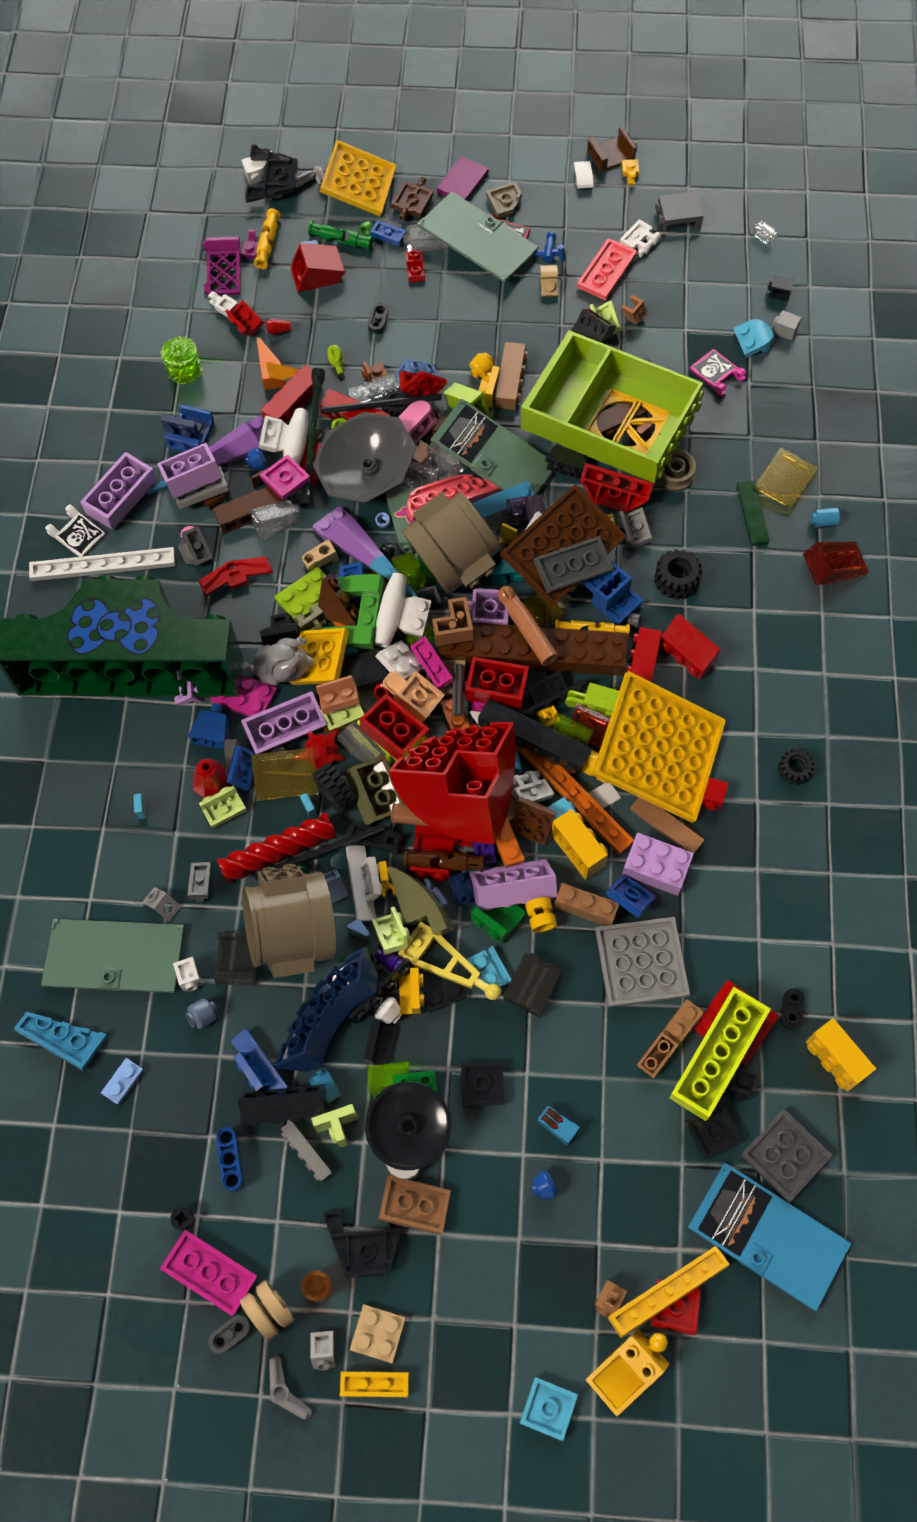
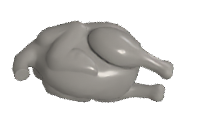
[241,637,313,685]

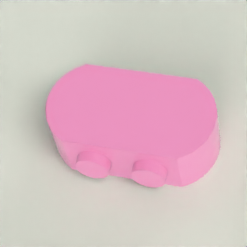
[398,401,437,445]

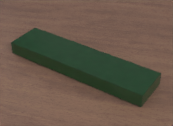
[737,480,770,546]

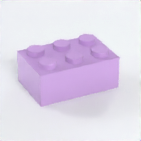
[157,443,223,499]
[622,832,694,896]

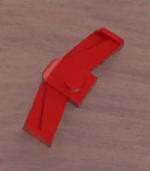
[198,556,273,598]

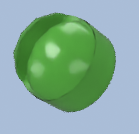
[359,221,373,237]

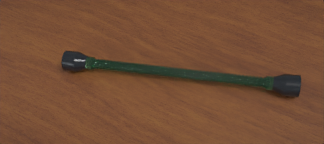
[299,368,326,509]

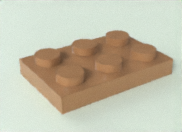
[378,1175,451,1235]

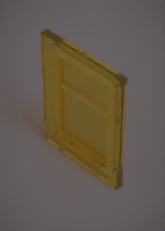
[754,447,818,508]
[251,748,318,801]

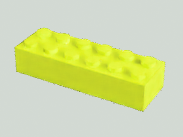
[669,987,771,1121]

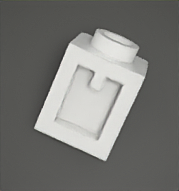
[173,957,203,992]

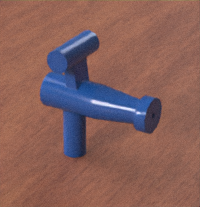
[531,232,566,263]

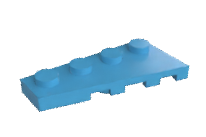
[14,1012,108,1071]

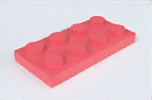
[577,238,637,301]

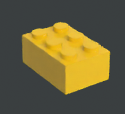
[551,809,608,880]
[806,1018,876,1092]

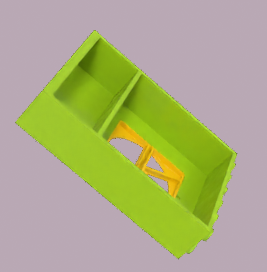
[521,330,704,484]

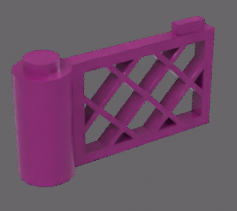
[203,236,241,296]

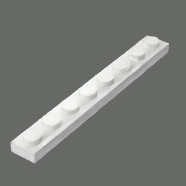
[29,547,175,581]

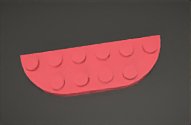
[406,474,501,522]

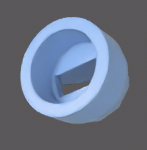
[375,512,390,528]

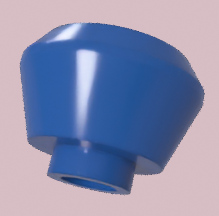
[245,447,267,470]
[530,1171,558,1200]

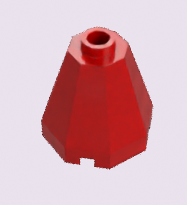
[192,759,233,799]

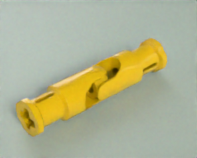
[254,208,281,269]
[555,619,630,641]

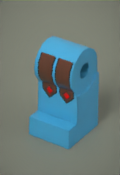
[537,1106,580,1146]

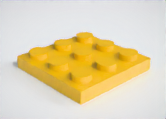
[289,628,349,685]

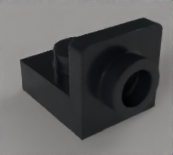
[728,1068,757,1101]

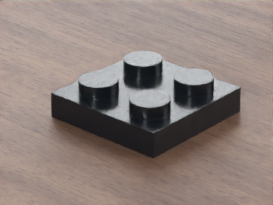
[461,1061,504,1106]
[684,1103,743,1161]

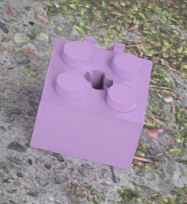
[467,588,509,625]

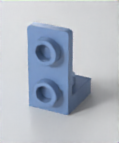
[396,359,438,384]

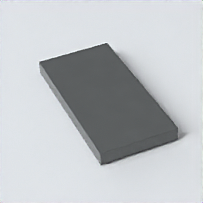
[533,536,614,594]

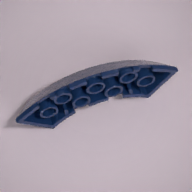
[275,947,378,1072]

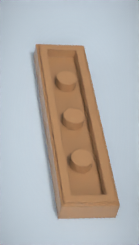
[630,797,704,855]

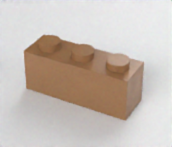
[554,883,619,926]

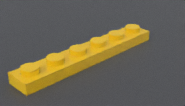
[608,1246,729,1338]

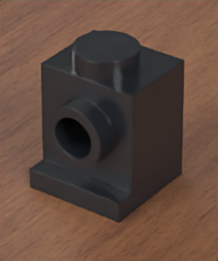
[767,276,794,302]

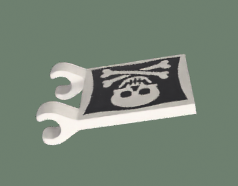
[45,505,106,557]

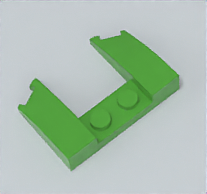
[323,574,384,649]

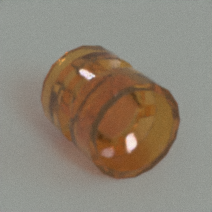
[301,1270,333,1303]

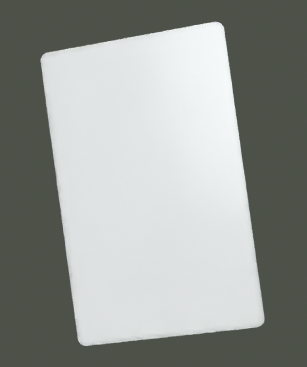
[588,783,621,808]

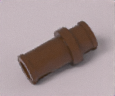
[202,491,230,510]

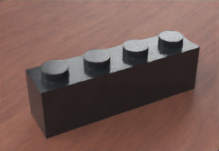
[238,1084,328,1126]

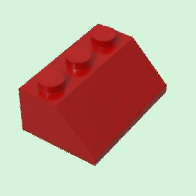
[659,614,721,680]

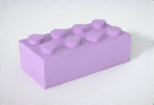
[80,452,157,530]

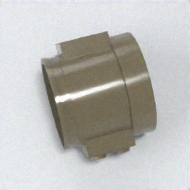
[401,491,503,595]
[242,864,336,978]

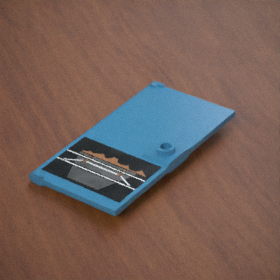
[688,1162,851,1312]

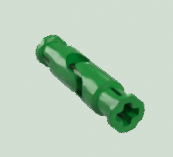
[308,221,373,251]

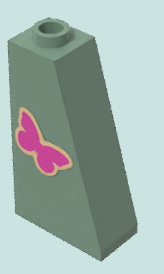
[385,487,417,553]

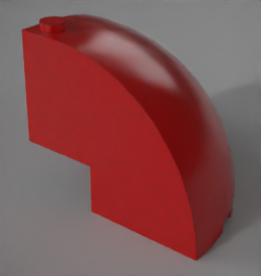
[389,722,516,844]

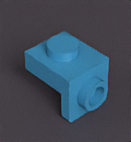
[309,1069,341,1103]

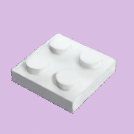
[376,640,424,680]

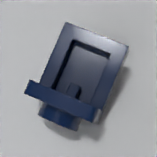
[448,872,475,906]

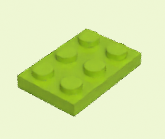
[274,567,326,624]

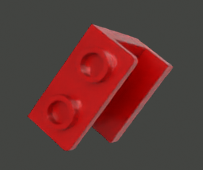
[410,825,454,882]

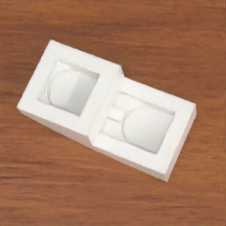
[574,161,593,189]

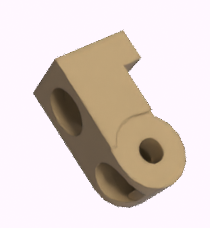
[302,539,339,572]

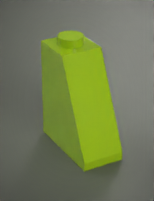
[443,382,493,420]

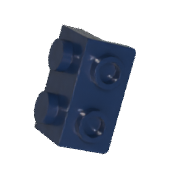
[160,414,203,439]

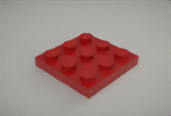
[693,980,779,1067]

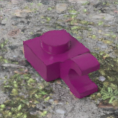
[240,229,259,259]

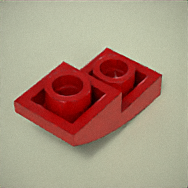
[405,250,425,283]

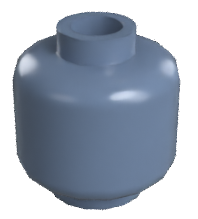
[185,998,218,1029]

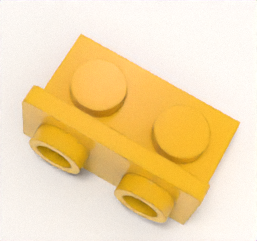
[479,366,500,407]

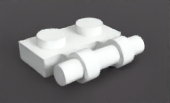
[620,220,661,258]
[512,770,554,803]

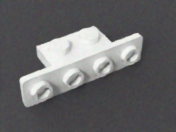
[346,846,382,922]

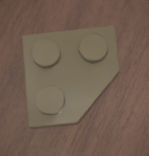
[486,182,522,218]

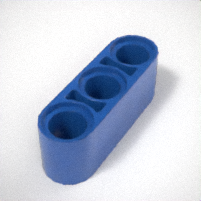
[216,1127,244,1192]

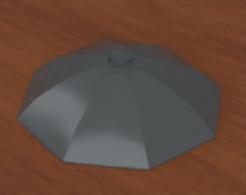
[313,412,416,503]

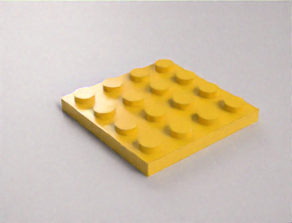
[319,140,397,217]

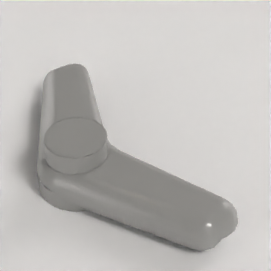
[269,1355,312,1419]

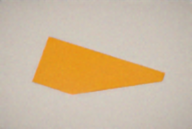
[265,362,299,380]

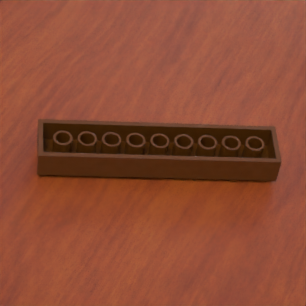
[438,623,627,676]

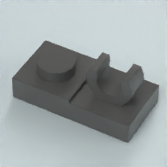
[187,862,212,902]

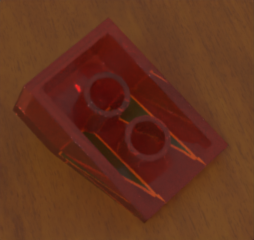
[803,542,869,585]

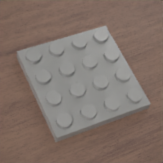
[595,917,690,1008]

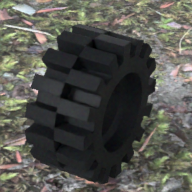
[381,388,411,418]
[778,748,816,785]

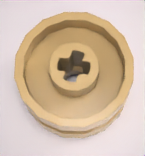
[240,1280,294,1341]

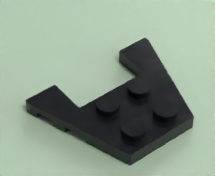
[245,144,298,203]
[323,1210,403,1279]

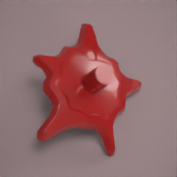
[294,728,345,770]

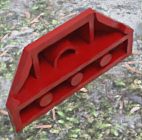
[580,463,654,513]

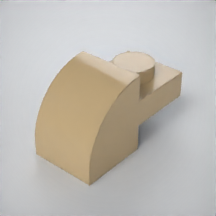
[540,265,558,298]

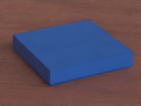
[606,874,656,918]

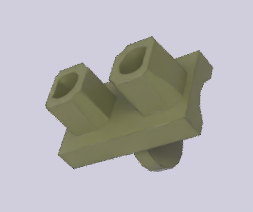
[295,604,328,632]

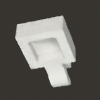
[208,291,238,317]

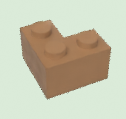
[432,597,473,646]

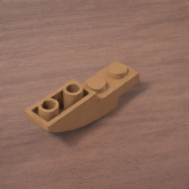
[637,999,704,1078]

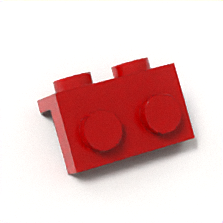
[225,300,265,338]

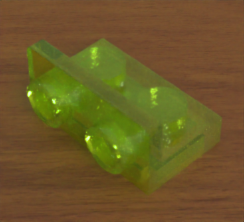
[552,714,593,746]

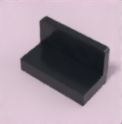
[364,1019,398,1068]

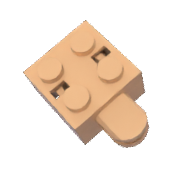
[383,671,445,723]

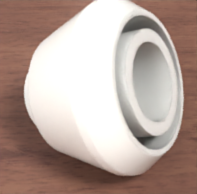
[375,997,402,1024]

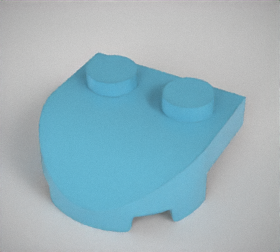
[733,319,774,358]

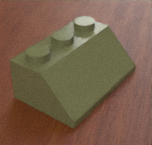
[344,755,404,825]

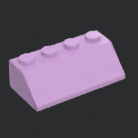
[241,691,327,755]
[469,859,557,911]

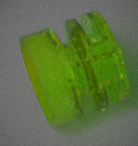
[161,336,202,384]

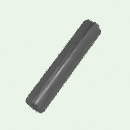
[452,664,463,716]

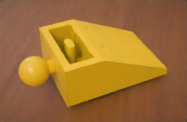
[586,1328,669,1416]

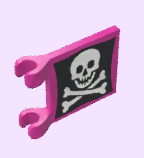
[689,349,746,397]

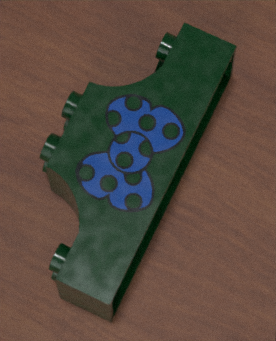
[0,575,244,697]

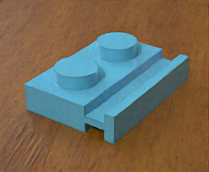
[467,946,512,996]

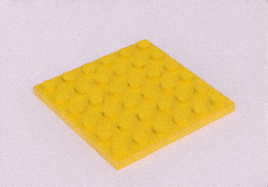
[592,671,726,823]

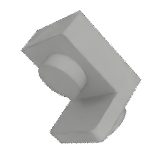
[311,1331,336,1370]

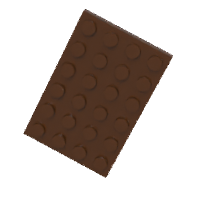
[500,484,626,608]

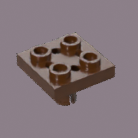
[511,797,557,846]

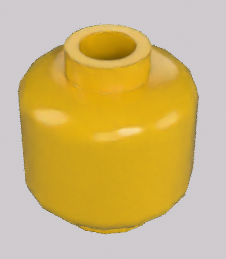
[469,352,494,379]

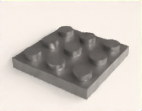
[740,1109,833,1203]

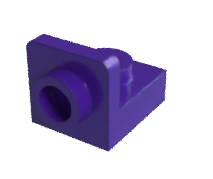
[473,842,496,864]

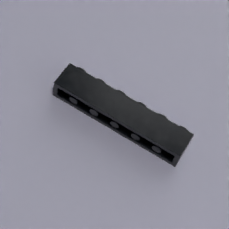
[478,699,592,775]

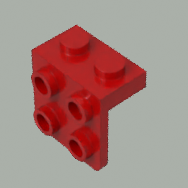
[399,370,448,396]

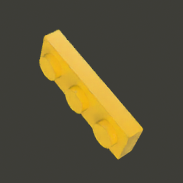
[340,1372,409,1397]

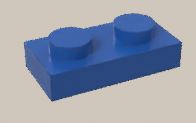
[370,220,407,247]

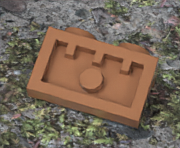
[316,675,360,714]

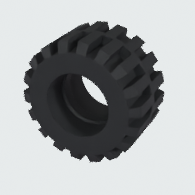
[654,549,703,600]

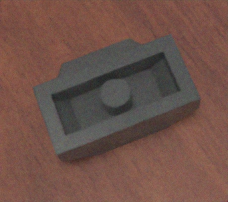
[178,526,213,566]

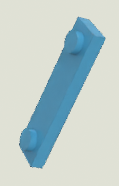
[471,481,535,518]

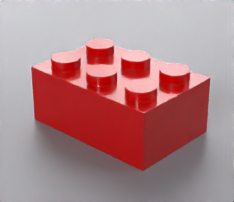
[465,657,529,710]
[359,694,429,760]

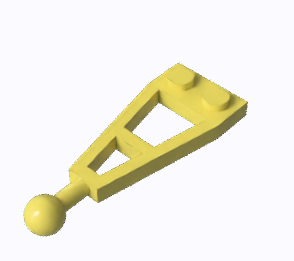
[398,922,501,1000]

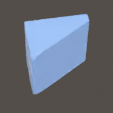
[346,919,371,941]

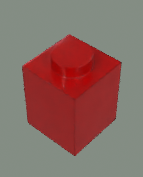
[701,778,728,811]

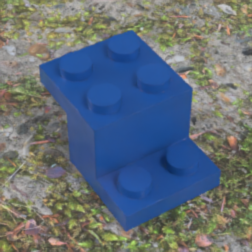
[581,561,644,625]

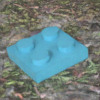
[520,1377,578,1441]

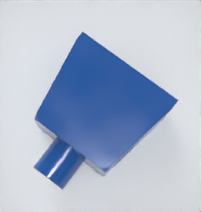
[188,703,229,749]

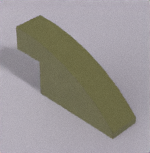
[388,867,454,936]

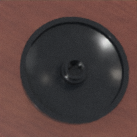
[365,1081,451,1171]

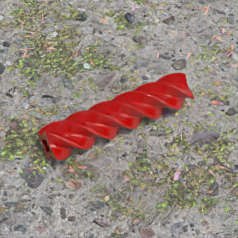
[217,812,337,884]

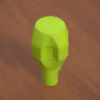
[327,345,344,376]

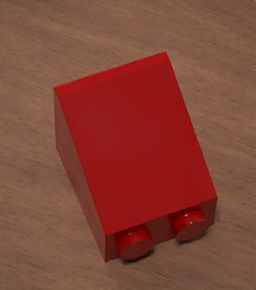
[290,243,345,292]

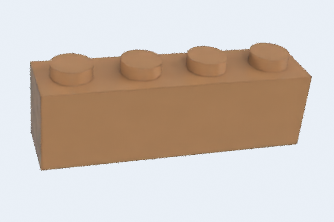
[495,342,528,410]

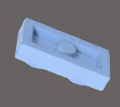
[101,1058,144,1105]

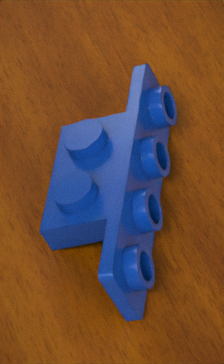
[231,1029,289,1091]

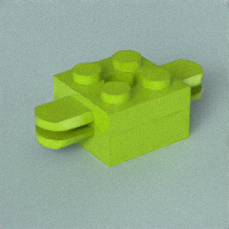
[565,683,619,728]

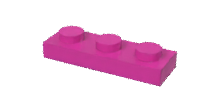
[410,636,454,690]

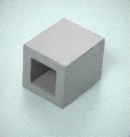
[772,310,801,341]

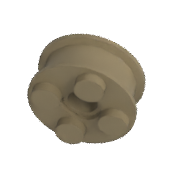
[657,449,696,491]

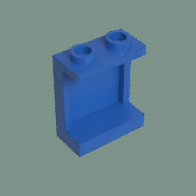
[165,405,215,452]

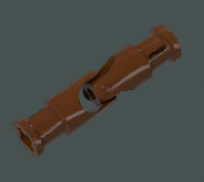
[404,850,484,872]

